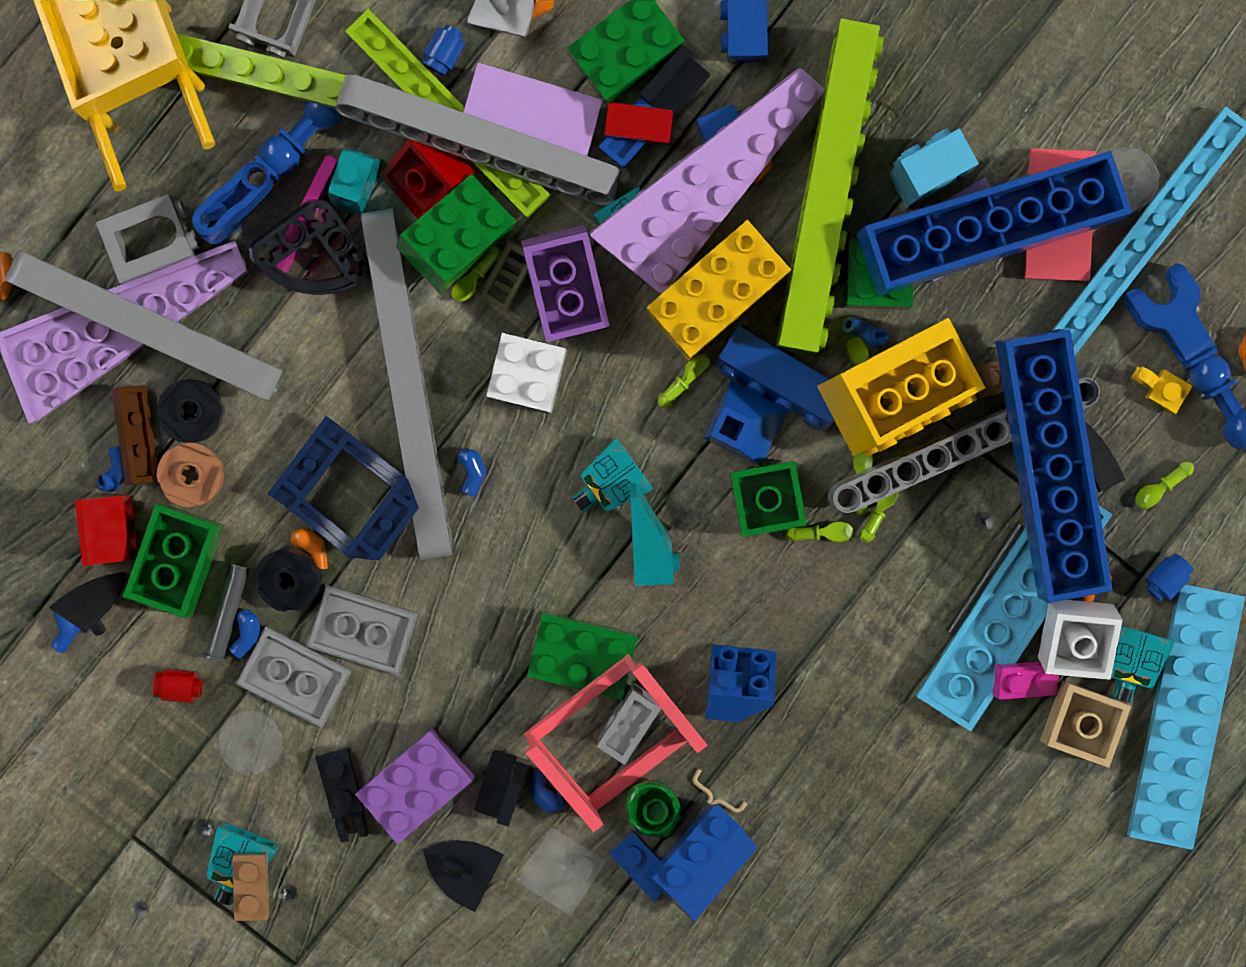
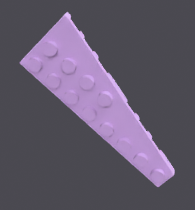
[588,68,826,295]
[0,241,249,424]

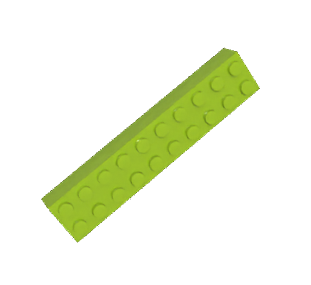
[775,18,884,356]

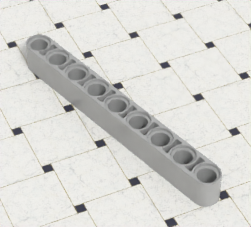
[335,75,621,206]
[5,250,282,400]
[828,377,1100,513]

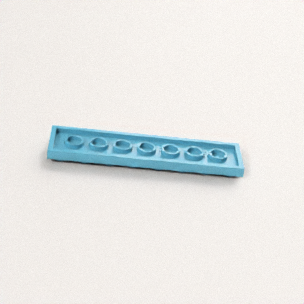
[915,506,1113,732]
[1127,585,1245,850]

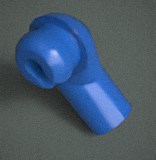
[842,317,890,349]
[97,446,125,492]
[458,448,486,497]
[229,609,261,659]
[50,612,80,654]
[530,769,565,813]

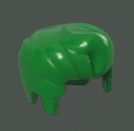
[625,780,681,838]

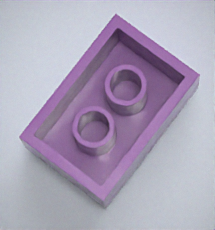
[521,225,610,342]
[355,727,475,844]

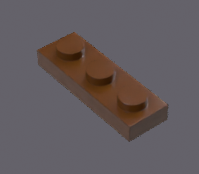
[111,385,158,486]

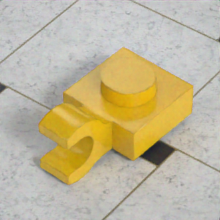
[1131,366,1192,414]

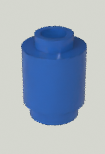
[422,24,466,76]
[1145,553,1194,602]

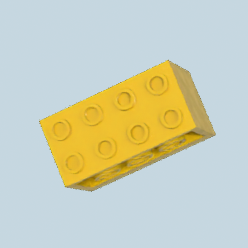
[646,219,791,361]
[817,318,985,457]

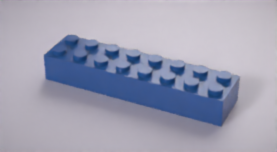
[856,151,1132,297]
[995,329,1113,603]

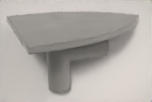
[467,0,534,37]

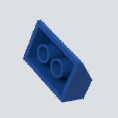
[646,804,757,922]

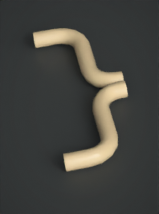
[693,769,747,813]

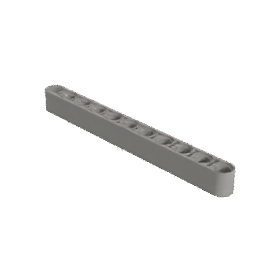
[361,208,454,561]

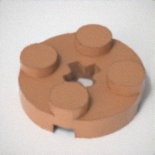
[157,443,224,507]

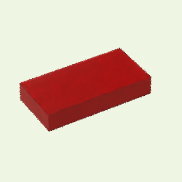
[604,102,673,145]

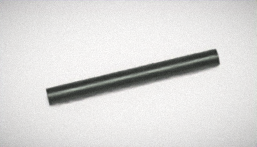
[945,523,1025,636]

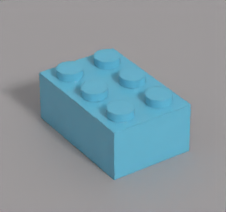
[888,128,979,209]

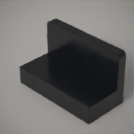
[640,44,710,121]
[474,749,530,827]

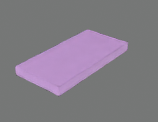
[463,63,602,156]

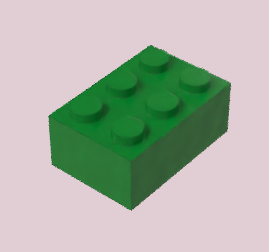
[567,0,685,106]
[396,174,516,294]
[123,503,225,619]
[527,611,638,700]

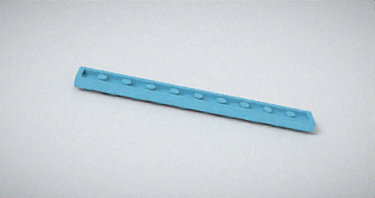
[1052,106,1246,355]

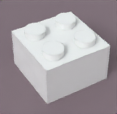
[487,333,567,413]
[1038,600,1123,680]

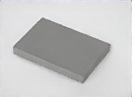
[306,585,419,676]
[236,626,353,728]

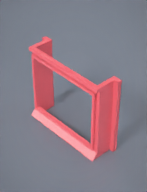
[524,654,708,832]

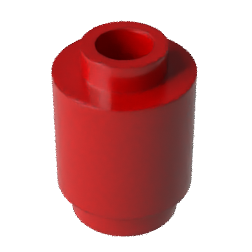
[153,669,203,704]

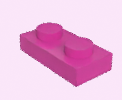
[993,662,1059,699]

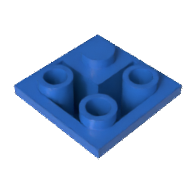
[703,380,786,466]
[705,644,776,722]

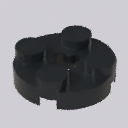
[158,379,225,443]
[255,545,323,612]

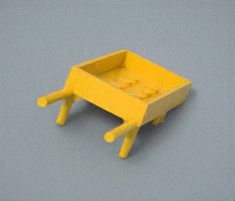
[33,0,215,192]

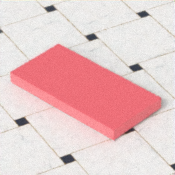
[1023,148,1096,282]

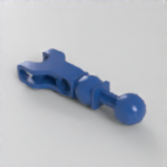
[192,101,344,246]
[1124,263,1246,450]

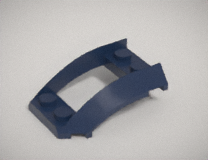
[268,416,419,561]

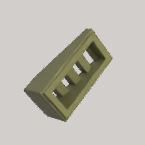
[479,237,529,312]

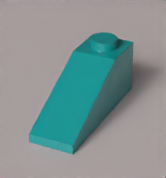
[630,483,680,586]

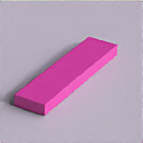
[276,155,338,273]

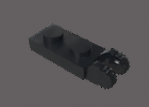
[315,747,368,843]

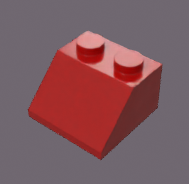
[379,139,475,219]
[75,495,141,566]

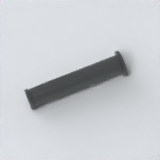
[201,563,250,662]

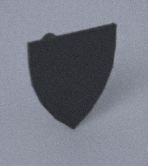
[1085,422,1126,492]
[49,572,126,636]
[423,840,504,912]

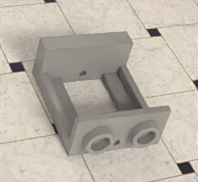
[229,0,316,58]
[96,194,200,284]
[597,683,661,765]

